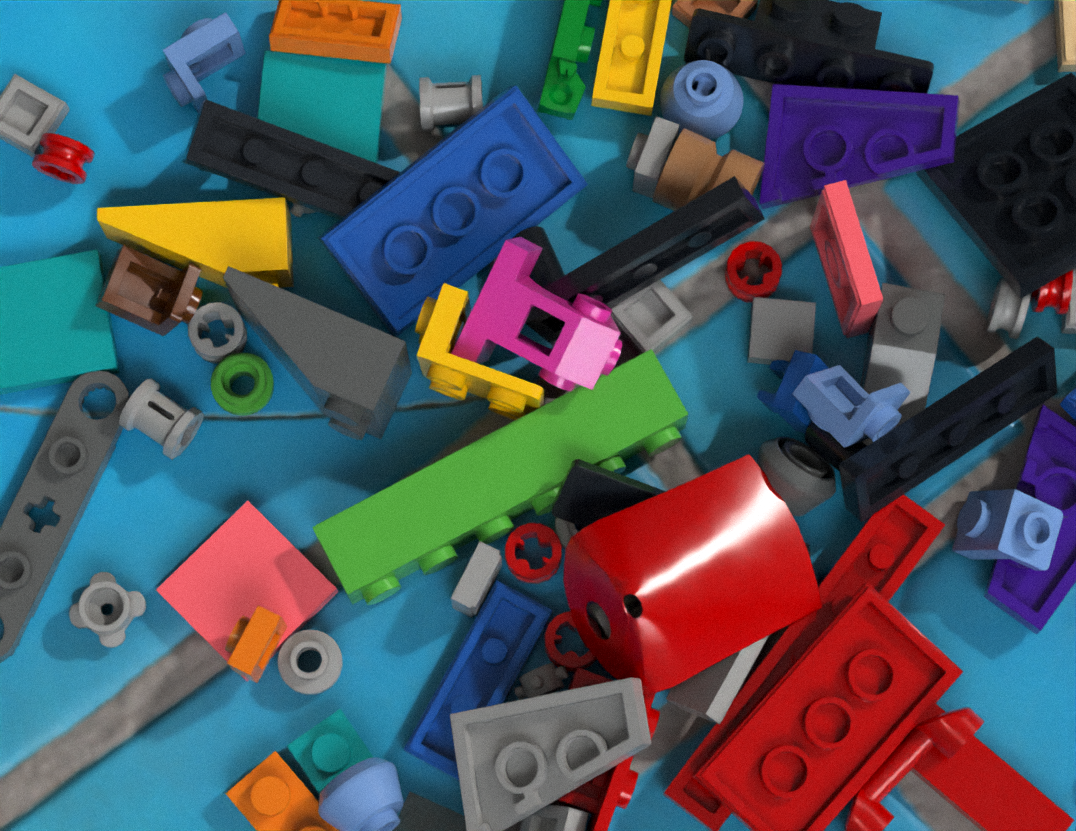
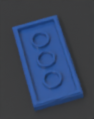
[317,85,588,337]

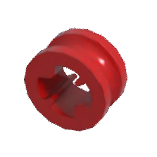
[31,133,95,184]
[725,241,782,303]
[1030,269,1073,315]
[505,523,562,584]
[544,611,602,672]

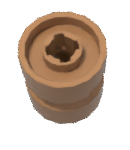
[652,128,765,211]

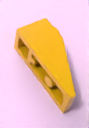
[97,197,294,289]

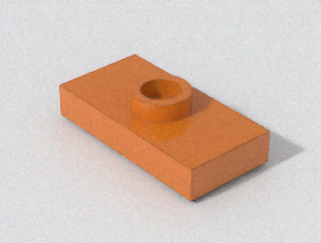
[269,0,402,64]

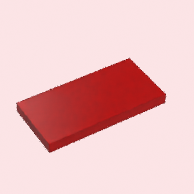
[691,583,963,831]

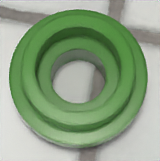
[211,353,274,416]

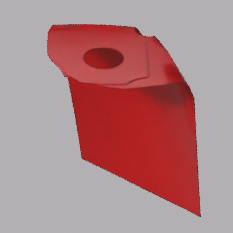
[563,454,822,695]

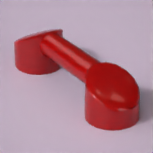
[844,707,985,831]

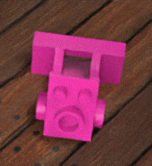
[451,237,622,391]

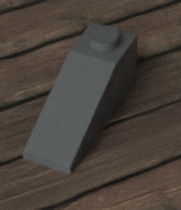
[860,283,945,493]

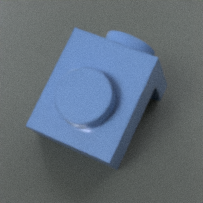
[162,12,246,112]
[792,365,910,448]
[952,489,1063,571]

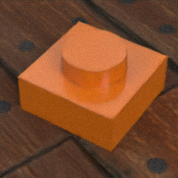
[225,605,288,683]

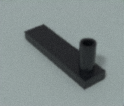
[182,100,400,220]
[512,176,765,343]
[805,336,1057,522]

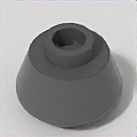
[757,436,836,517]

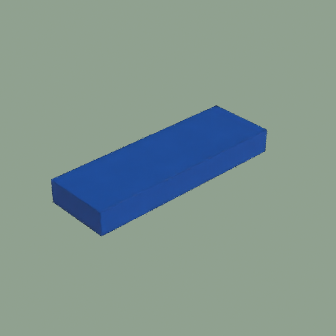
[404,581,553,781]

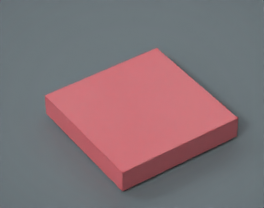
[810,180,883,338]
[156,501,338,682]

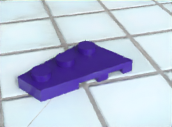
[759,84,960,209]
[984,405,1076,634]

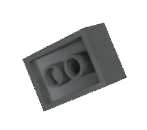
[223,266,412,440]

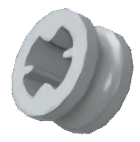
[986,277,1031,339]
[188,302,247,364]

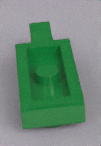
[537,0,602,120]

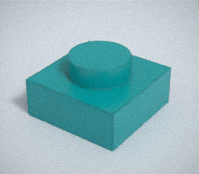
[287,709,373,795]

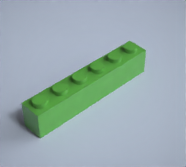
[312,349,689,605]

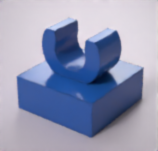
[757,350,828,433]

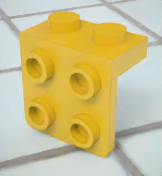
[415,283,544,420]

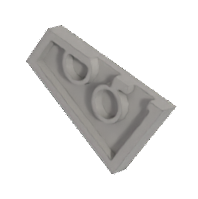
[450,677,652,831]

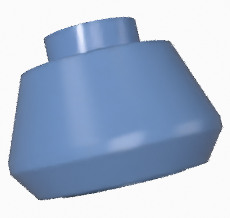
[660,60,743,140]
[318,757,404,831]

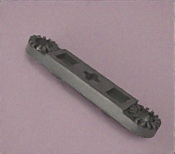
[0,371,131,663]

